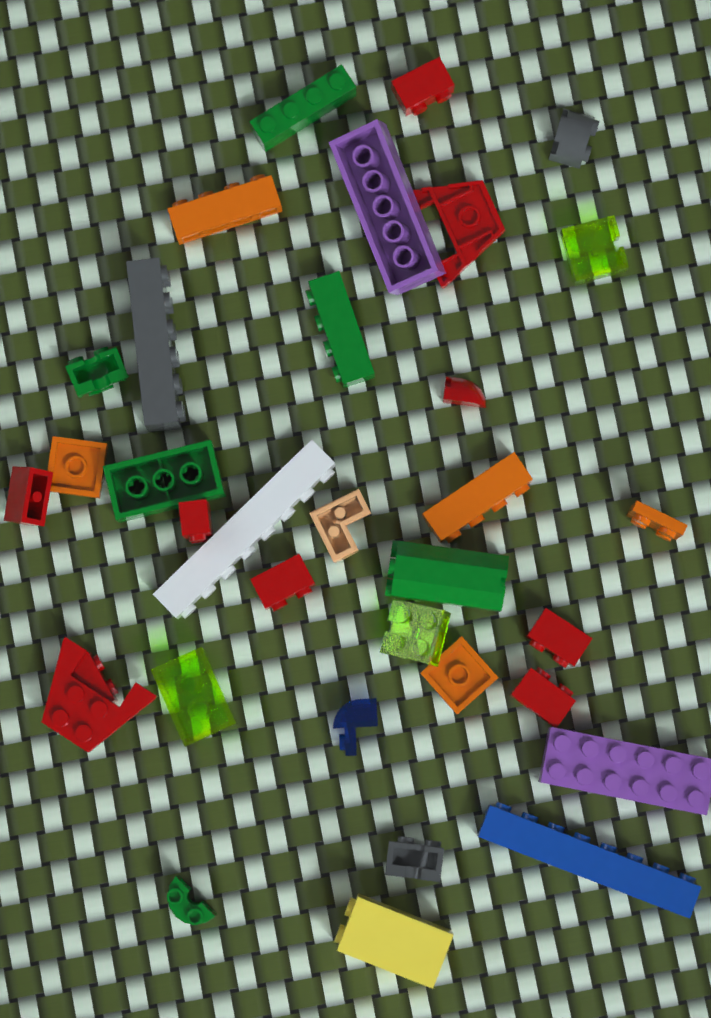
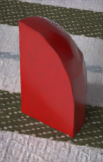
[443,376,486,408]

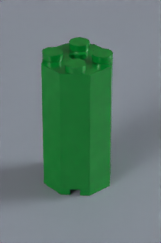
[385,540,509,612]

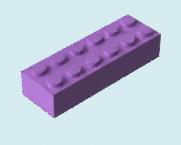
[329,119,446,295]
[538,727,711,815]

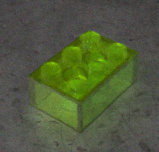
[151,647,238,747]

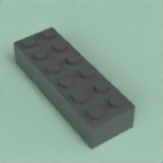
[126,257,186,433]

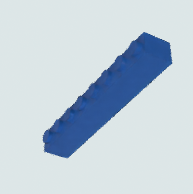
[477,802,701,919]

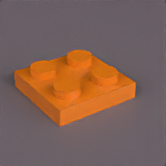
[47,436,108,499]
[626,500,688,541]
[420,636,499,715]

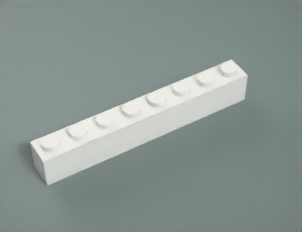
[153,440,335,619]

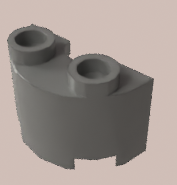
[549,109,599,169]
[385,836,444,882]

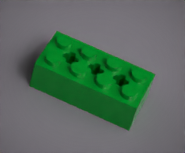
[103,440,226,523]

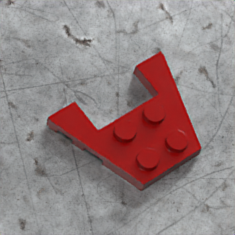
[413,180,506,289]
[41,637,157,753]

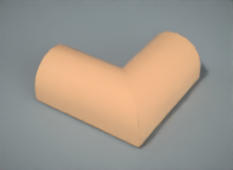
[309,489,371,563]

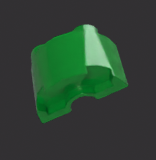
[65,347,129,398]
[167,874,217,925]

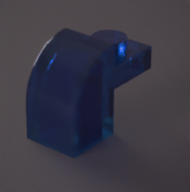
[333,698,378,756]

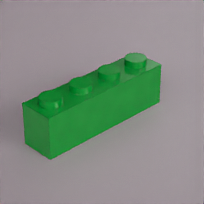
[249,64,357,152]
[305,271,375,388]

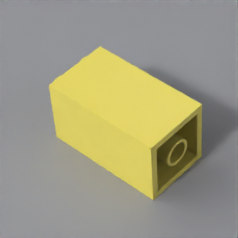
[334,893,454,989]

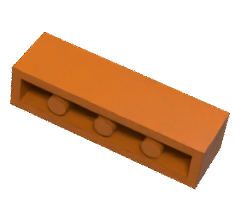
[167,174,282,245]
[422,452,533,544]

